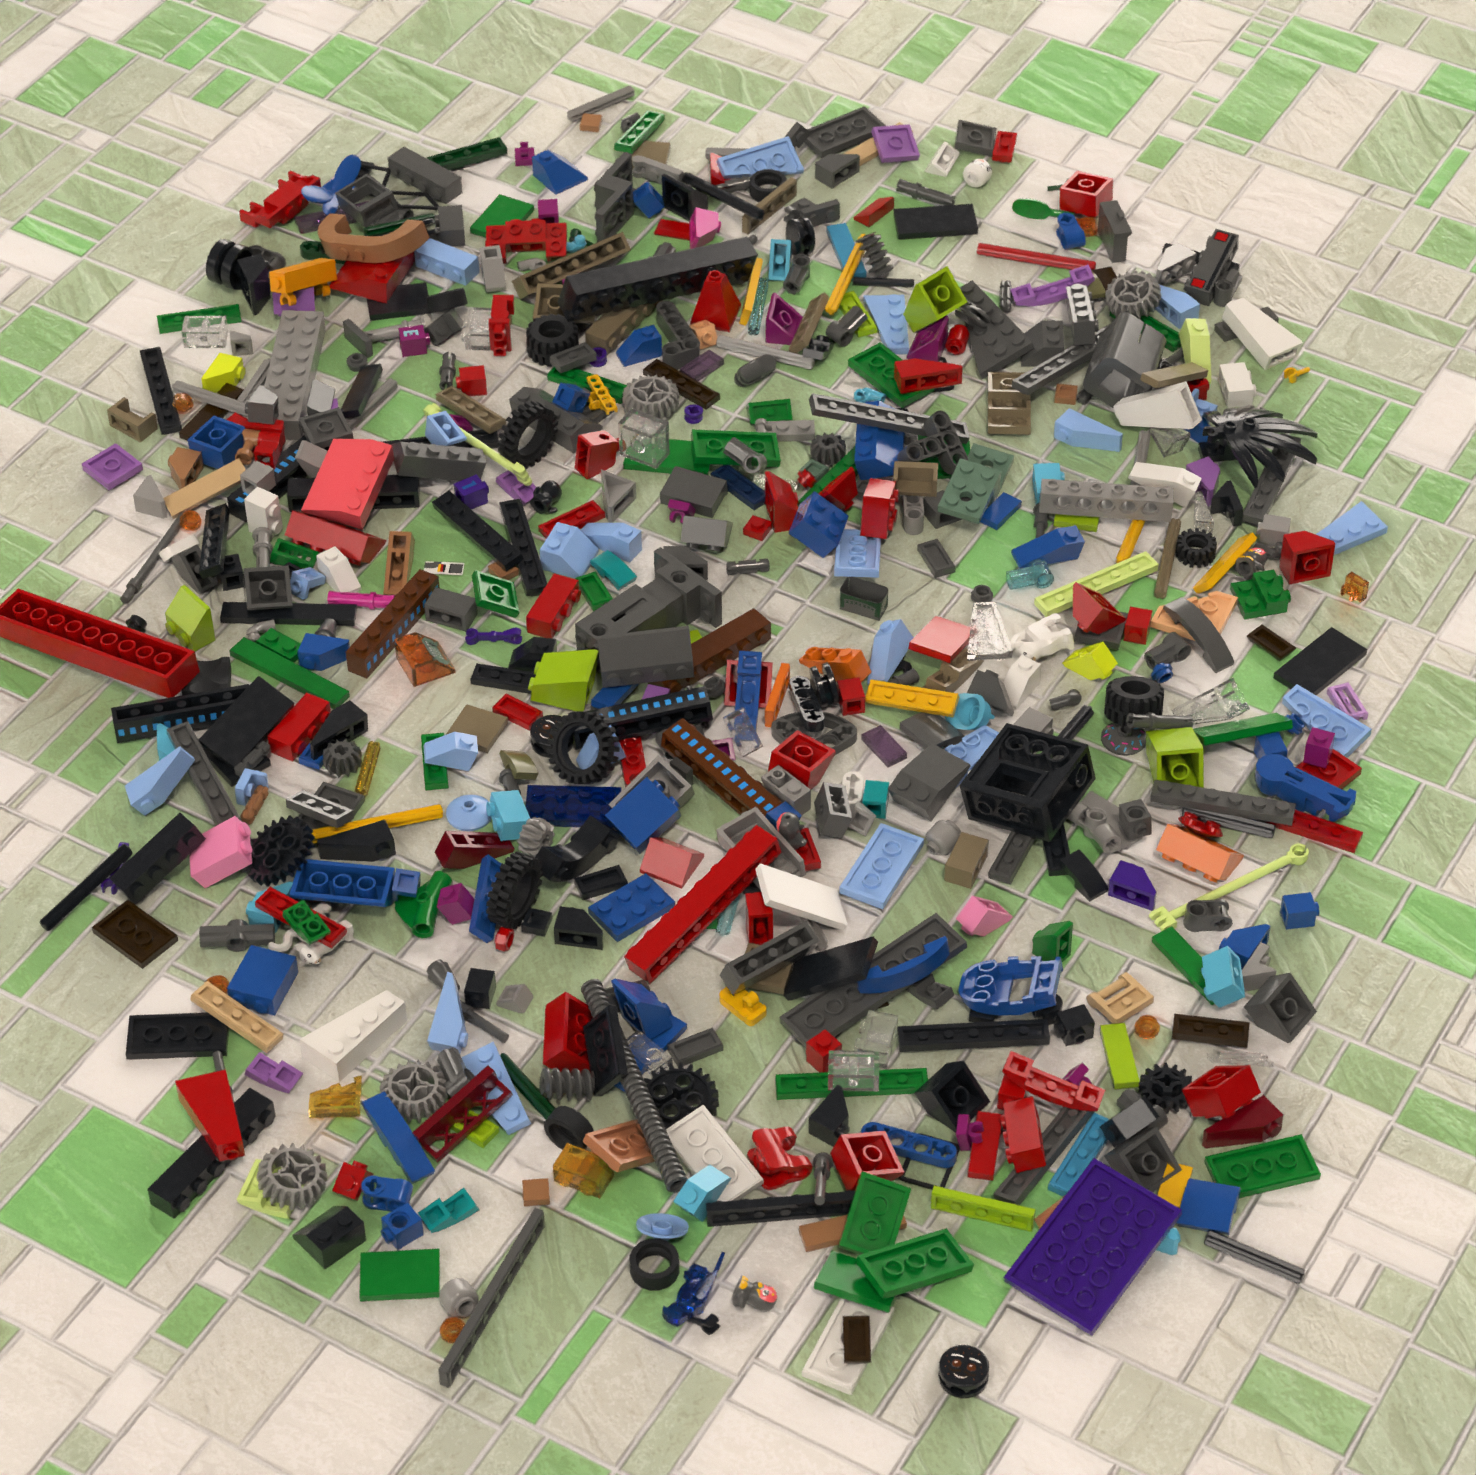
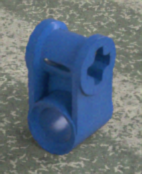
[1056,213,1086,250]
[362,1176,413,1212]

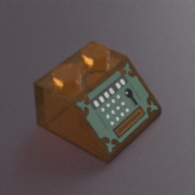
[394,632,456,687]

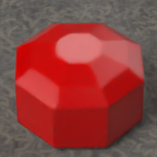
[495,927,514,951]

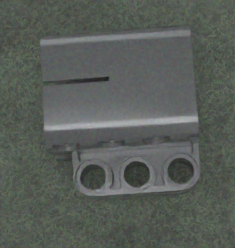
[1083,312,1173,408]

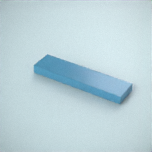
[826,223,867,280]
[1048,1113,1109,1197]

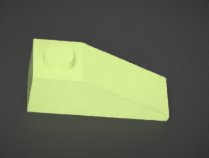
[1179,319,1212,385]

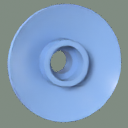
[446,795,492,831]
[636,1213,689,1241]

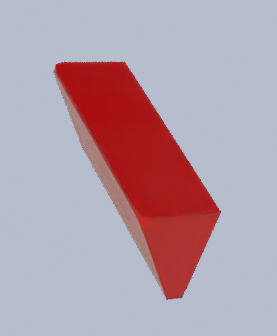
[710,153,731,185]
[853,197,894,227]

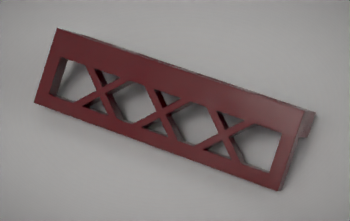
[412,1065,513,1163]

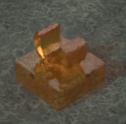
[1340,572,1369,603]

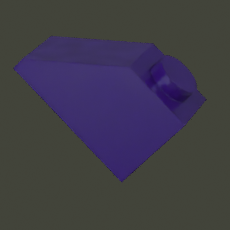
[1108,860,1157,911]

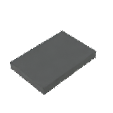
[298,782,365,844]

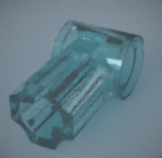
[1006,559,1054,590]

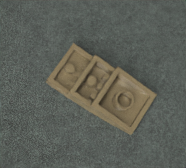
[987,372,1031,435]

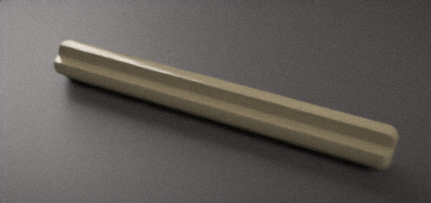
[1154,518,1181,599]

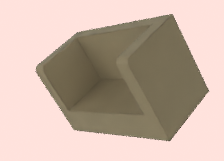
[107,397,158,443]
[893,461,938,497]
[944,832,989,889]

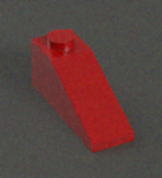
[894,358,962,394]

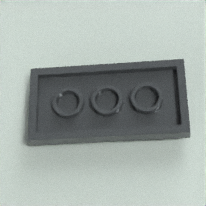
[804,106,886,158]

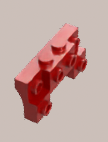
[239,170,321,228]
[485,218,567,263]

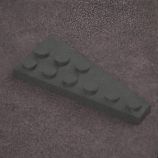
[960,280,1034,380]

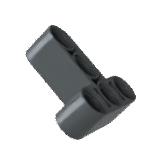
[897,410,968,475]

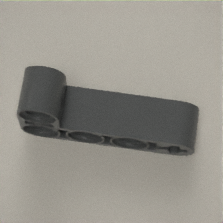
[656,301,700,370]

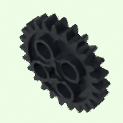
[244,815,315,887]
[644,1063,719,1129]

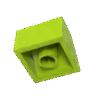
[165,584,216,652]

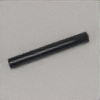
[853,277,914,287]

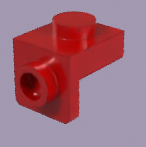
[332,1160,374,1201]

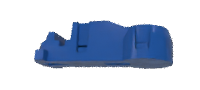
[1255,754,1356,822]

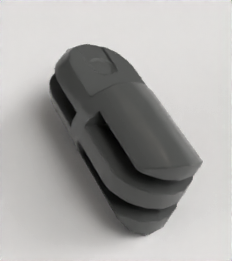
[955,300,991,328]
[734,354,776,387]

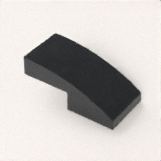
[1060,849,1109,902]

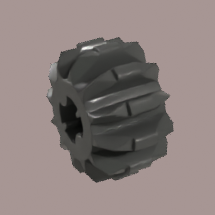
[810,432,846,467]
[323,739,362,777]

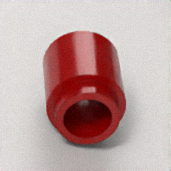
[945,324,969,355]

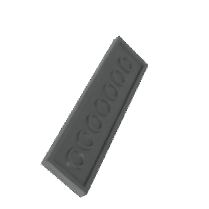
[780,913,967,1048]

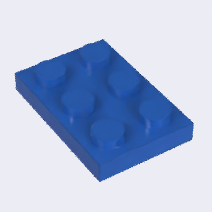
[588,873,675,942]

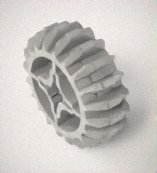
[1105,270,1161,319]
[622,374,679,422]
[380,1059,448,1124]
[256,1143,328,1211]

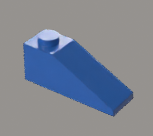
[1011,525,1085,569]

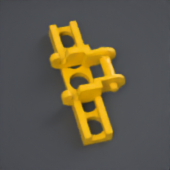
[587,374,618,415]

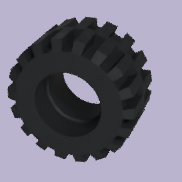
[526,314,579,367]
[1104,676,1164,727]

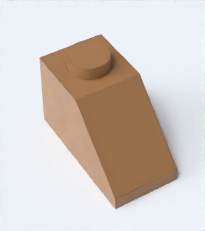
[168,447,204,489]

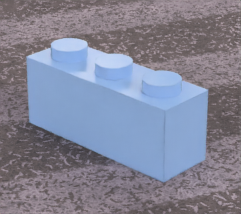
[414,238,479,286]

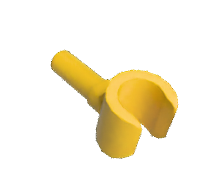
[1284,367,1310,384]

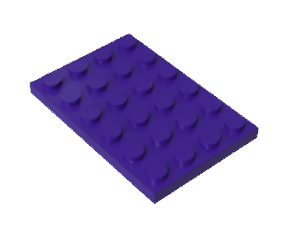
[1004,1158,1182,1336]

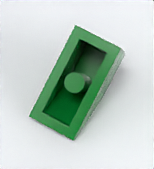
[1032,921,1073,962]

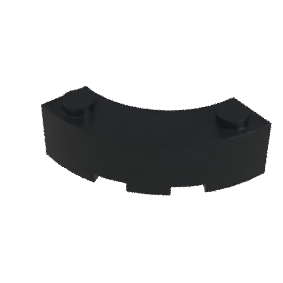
[535,815,621,882]

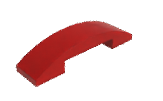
[1002,1051,1105,1111]

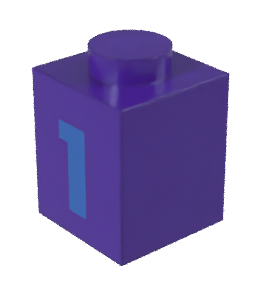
[454,474,489,510]

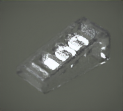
[1194,491,1214,534]

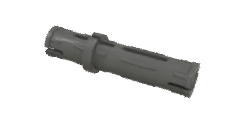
[896,179,956,206]
[1126,712,1193,731]

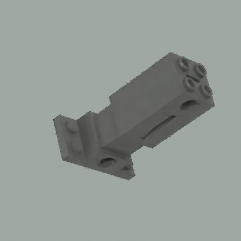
[575,547,722,674]

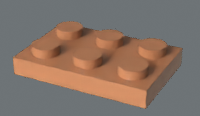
[583,1119,655,1173]

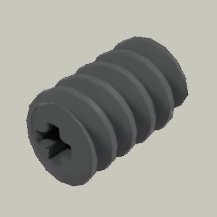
[856,232,894,278]
[540,1067,595,1101]

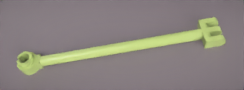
[423,403,532,486]
[1149,843,1309,931]

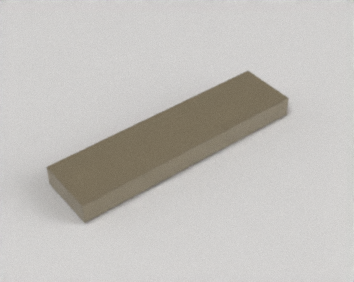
[742,177,797,235]
[788,293,829,353]
[1140,362,1209,389]
[436,386,506,434]

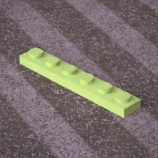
[1034,551,1159,617]

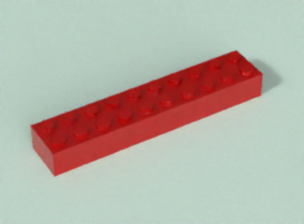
[0,588,200,698]

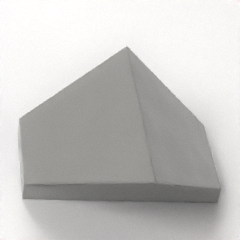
[601,469,636,523]

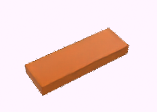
[765,663,790,727]

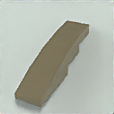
[922,648,985,693]

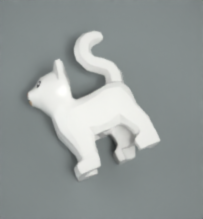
[996,613,1075,661]
[268,901,354,967]

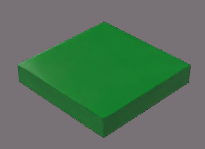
[471,570,520,618]

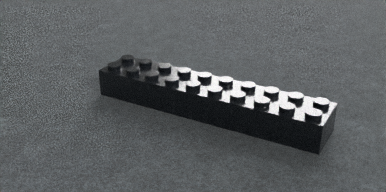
[558,237,758,321]

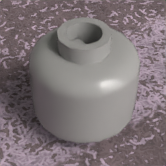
[926,820,961,855]
[439,1278,478,1318]

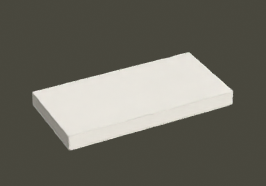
[755,864,847,930]
[666,1105,764,1202]
[802,1298,895,1395]

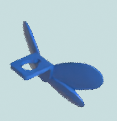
[301,154,361,215]

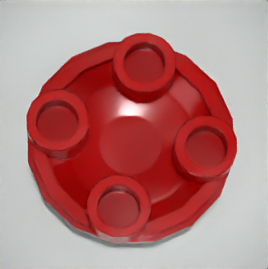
[1178,811,1223,838]

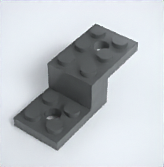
[594,152,634,242]

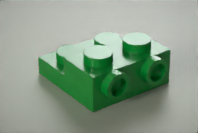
[1230,569,1291,620]

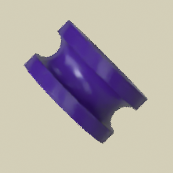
[589,347,607,367]
[684,404,703,424]

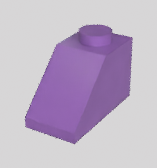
[1186,456,1221,506]

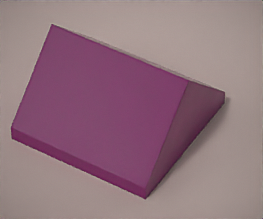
[766,292,803,345]
[906,315,949,362]

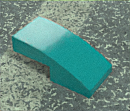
[590,550,637,591]
[418,1188,480,1233]

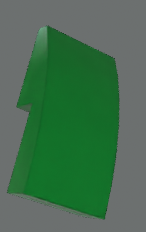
[282,900,331,945]

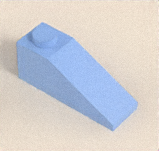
[1155,284,1200,329]
[1054,408,1123,452]
[581,523,642,563]
[867,619,913,686]
[125,746,195,816]
[427,972,468,1054]

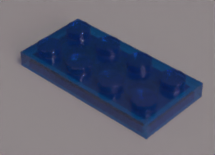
[525,785,622,828]

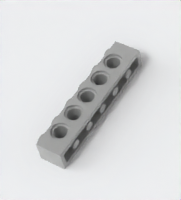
[1039,479,1173,522]

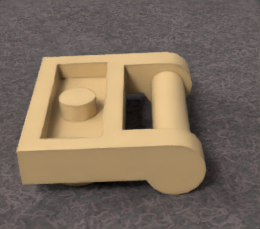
[1086,972,1154,1024]

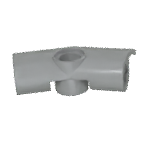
[1067,791,1142,853]

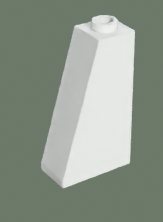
[1222,298,1303,370]
[1113,381,1202,429]

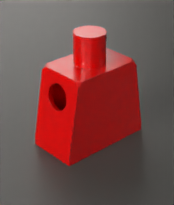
[574,430,624,480]

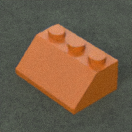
[1156,824,1244,883]

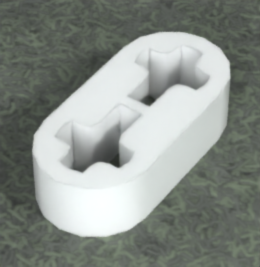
[159,534,200,563]
[842,771,864,812]

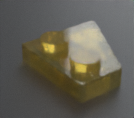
[308,1076,362,1118]

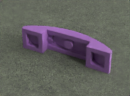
[1011,265,1095,306]

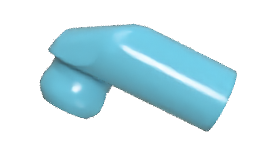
[567,235,586,253]
[854,388,886,403]

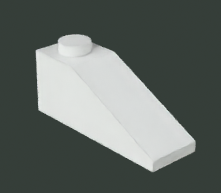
[1128,462,1202,508]

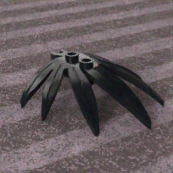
[1202,408,1318,488]

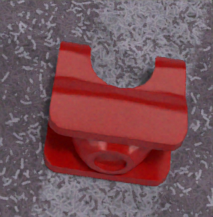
[747,1127,813,1190]

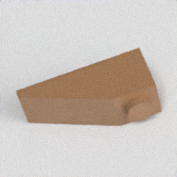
[383,531,415,596]

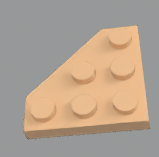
[1150,591,1238,641]

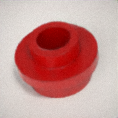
[797,469,817,488]

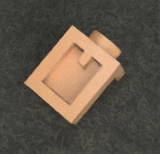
[689,320,717,349]

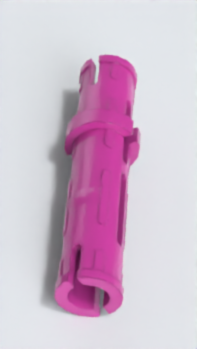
[327,591,395,610]

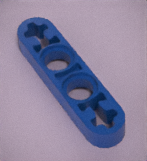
[861,1122,957,1168]

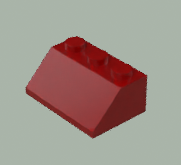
[543,992,593,1073]

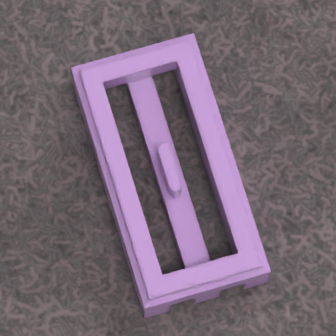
[1327,682,1368,721]

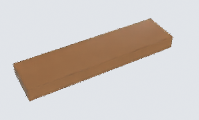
[799,1215,907,1252]

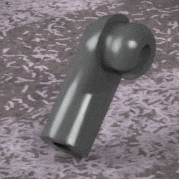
[621,112,640,133]
[1253,542,1282,559]
[1049,689,1082,710]

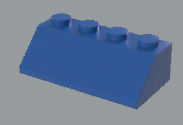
[855,400,905,480]
[289,859,395,907]

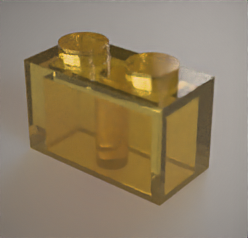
[553,1143,614,1199]

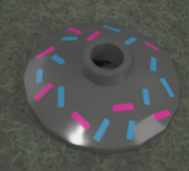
[1101,722,1146,756]

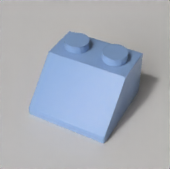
[539,522,599,578]

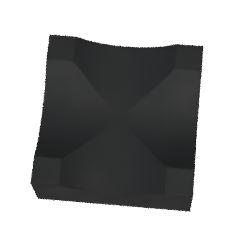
[182,657,232,695]

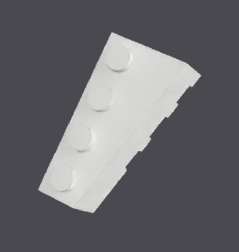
[300,990,407,1082]

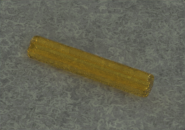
[355,741,381,797]

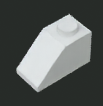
[316,546,361,593]
[1003,655,1041,710]

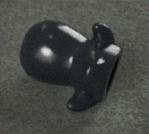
[530,480,562,514]

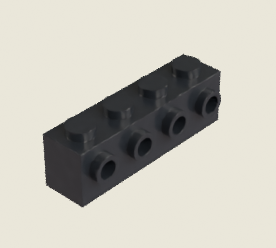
[109,813,206,905]

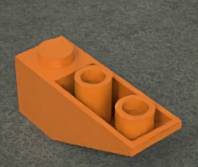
[799,647,871,682]

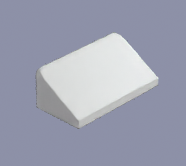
[925,141,960,177]

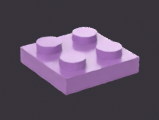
[871,124,920,163]
[82,443,143,490]

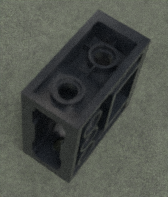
[959,723,1096,842]

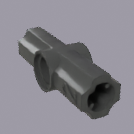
[199,919,275,952]

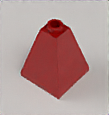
[690,270,741,332]

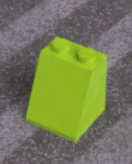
[903,266,967,332]
[528,649,599,712]
[1146,727,1204,788]

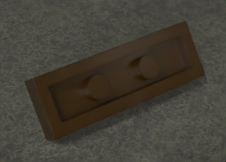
[1172,1013,1250,1048]

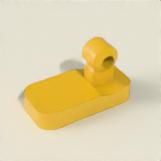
[719,986,767,1026]

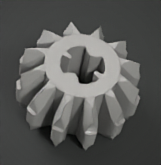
[517,817,555,858]

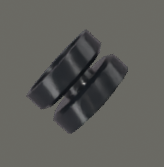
[206,239,254,290]

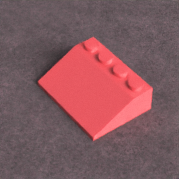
[301,439,394,530]

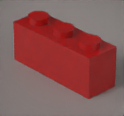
[526,573,581,639]
[267,693,331,762]
[1000,1096,1047,1173]

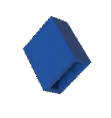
[605,777,681,854]
[227,945,299,1016]

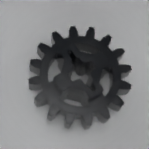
[1138,1063,1192,1114]

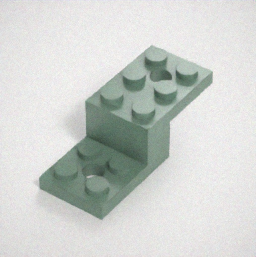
[938,443,1014,524]

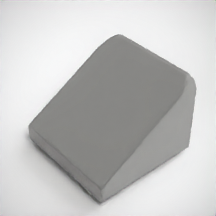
[230,331,253,356]
[848,801,876,836]
[496,984,533,1013]

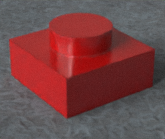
[743,515,772,541]

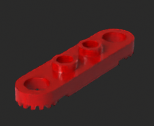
[619,736,646,788]

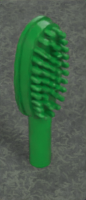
[1012,198,1074,219]

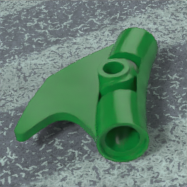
[395,871,453,938]

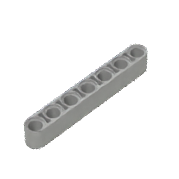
[901,433,924,535]

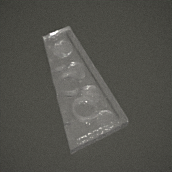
[967,602,1013,661]

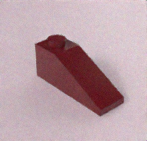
[434,831,515,869]
[1202,1095,1284,1149]

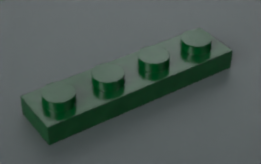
[427,137,508,170]

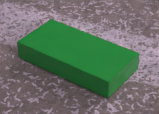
[575,571,613,611]

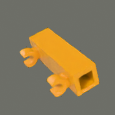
[269,258,337,306]

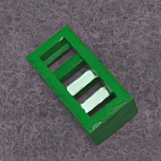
[270,538,320,569]

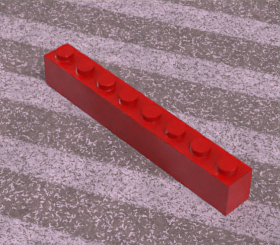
[624,825,782,984]

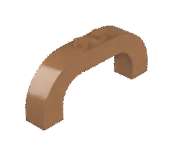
[318,214,429,263]

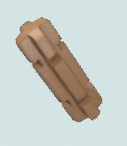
[240,785,269,825]

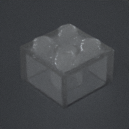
[618,408,670,469]

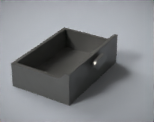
[1097,200,1132,263]
[660,466,728,518]

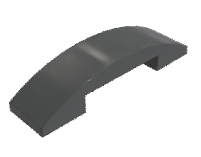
[1163,597,1234,673]

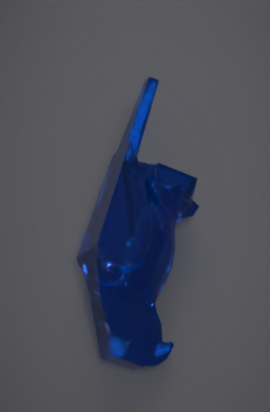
[662,1252,725,1327]

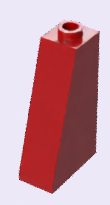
[175,1069,245,1161]

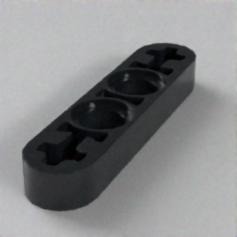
[789,676,824,732]

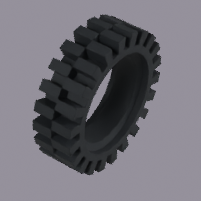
[497,401,558,469]
[547,711,620,784]
[486,851,543,929]

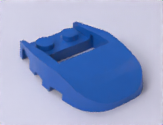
[959,956,1063,1015]

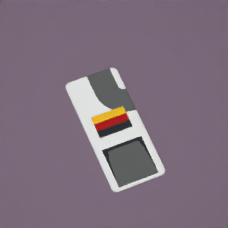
[424,561,464,575]

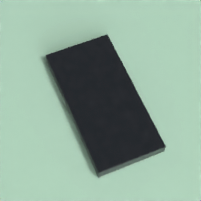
[893,204,978,240]
[1273,627,1367,695]
[199,676,294,771]
[783,936,878,1001]
[126,1012,229,1060]

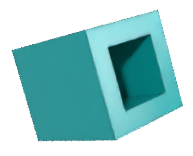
[862,780,889,819]

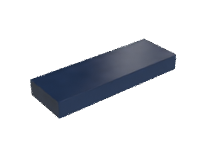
[710,465,765,511]

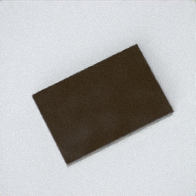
[92,900,178,969]

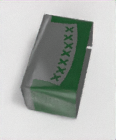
[840,577,888,621]

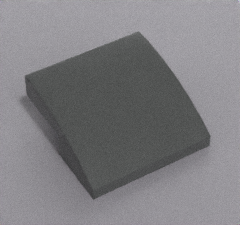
[900,712,965,750]

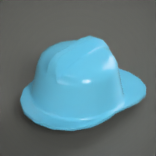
[945,693,995,730]

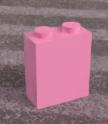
[189,816,253,888]

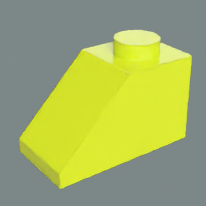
[201,353,246,393]
[1062,642,1118,680]

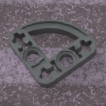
[771,712,857,756]

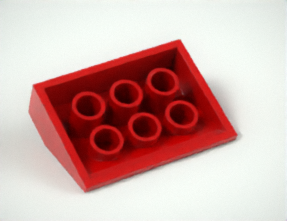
[329,251,415,304]

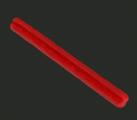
[977,243,1096,270]

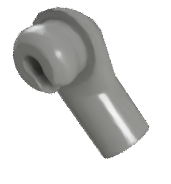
[517,258,546,272]
[246,619,276,642]

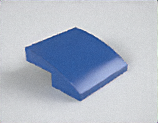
[1177,1178,1241,1235]

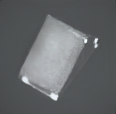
[1149,427,1190,458]
[723,707,763,757]

